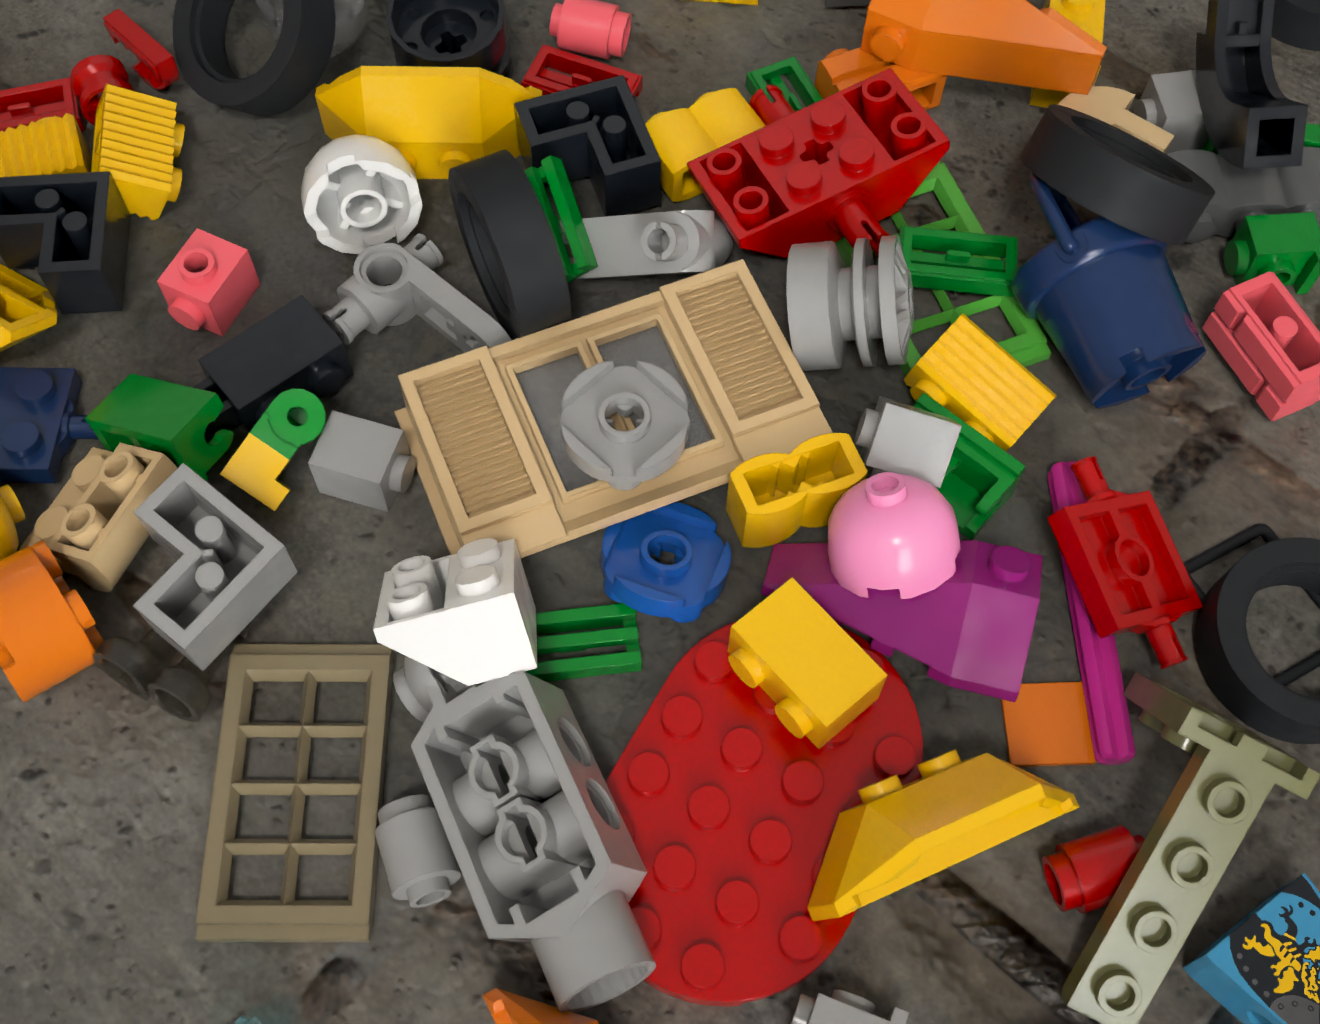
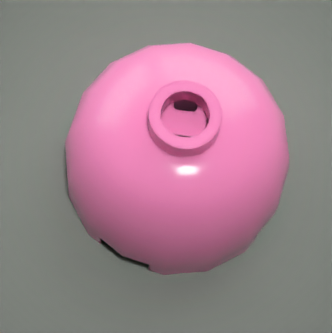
[828,472,961,599]

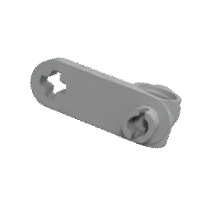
[559,210,733,279]
[322,233,512,353]

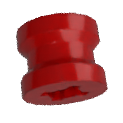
[70,54,135,125]

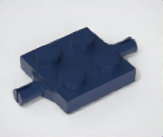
[0,367,99,484]

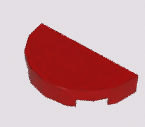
[103,8,179,91]

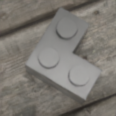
[133,463,297,671]

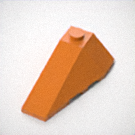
[860,0,1107,95]

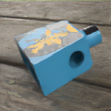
[1183,873,1320,1024]

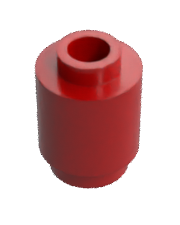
[1042,825,1145,914]

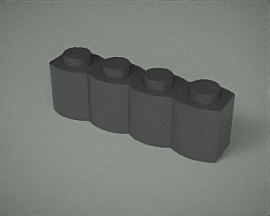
[1167,147,1320,243]

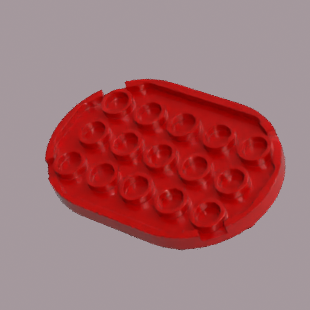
[605,621,923,1007]

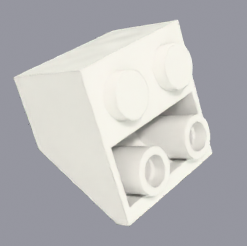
[373,538,537,686]

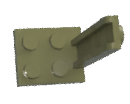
[1061,672,1320,1024]

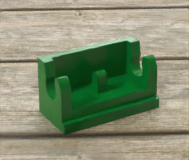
[85,373,234,481]
[913,393,1026,541]

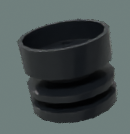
[385,0,513,79]

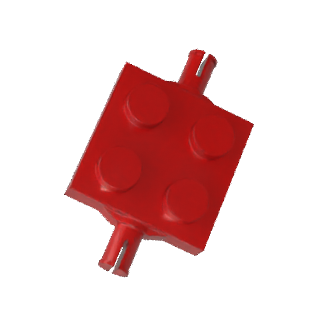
[1047,456,1203,670]

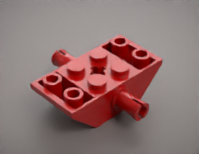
[687,68,950,258]

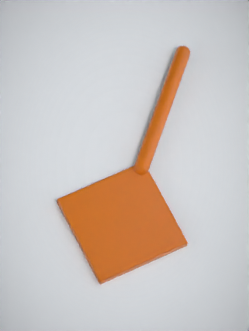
[1000,682,1096,767]

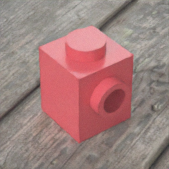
[157,228,260,337]

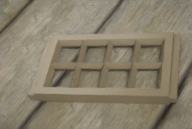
[195,644,394,943]

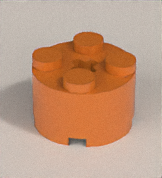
[0,540,110,703]

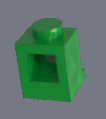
[1224,212,1320,294]

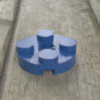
[600,502,732,623]

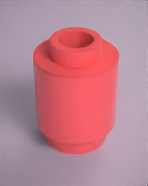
[549,0,632,60]

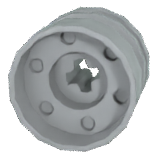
[786,235,914,371]

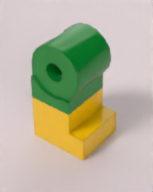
[220,389,326,511]

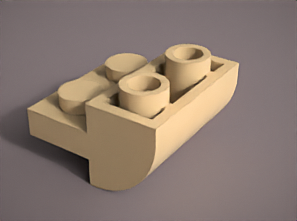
[19,443,177,592]

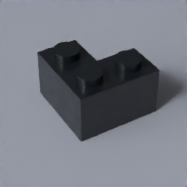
[514,75,661,217]
[0,171,131,314]

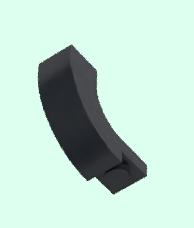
[1196,0,1308,169]

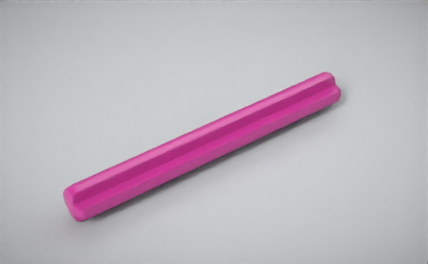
[1047,461,1136,765]

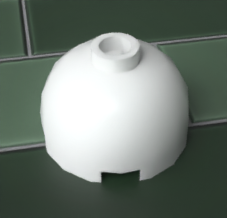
[301,134,423,254]

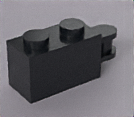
[193,295,353,443]

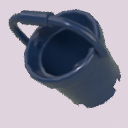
[1010,172,1206,409]

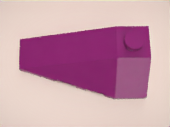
[761,540,1042,702]

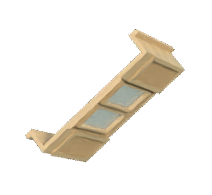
[394,259,833,558]

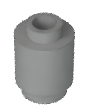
[375,794,461,908]

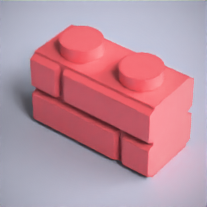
[1202,271,1320,421]

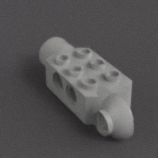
[393,655,656,1012]

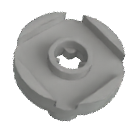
[559,360,690,491]

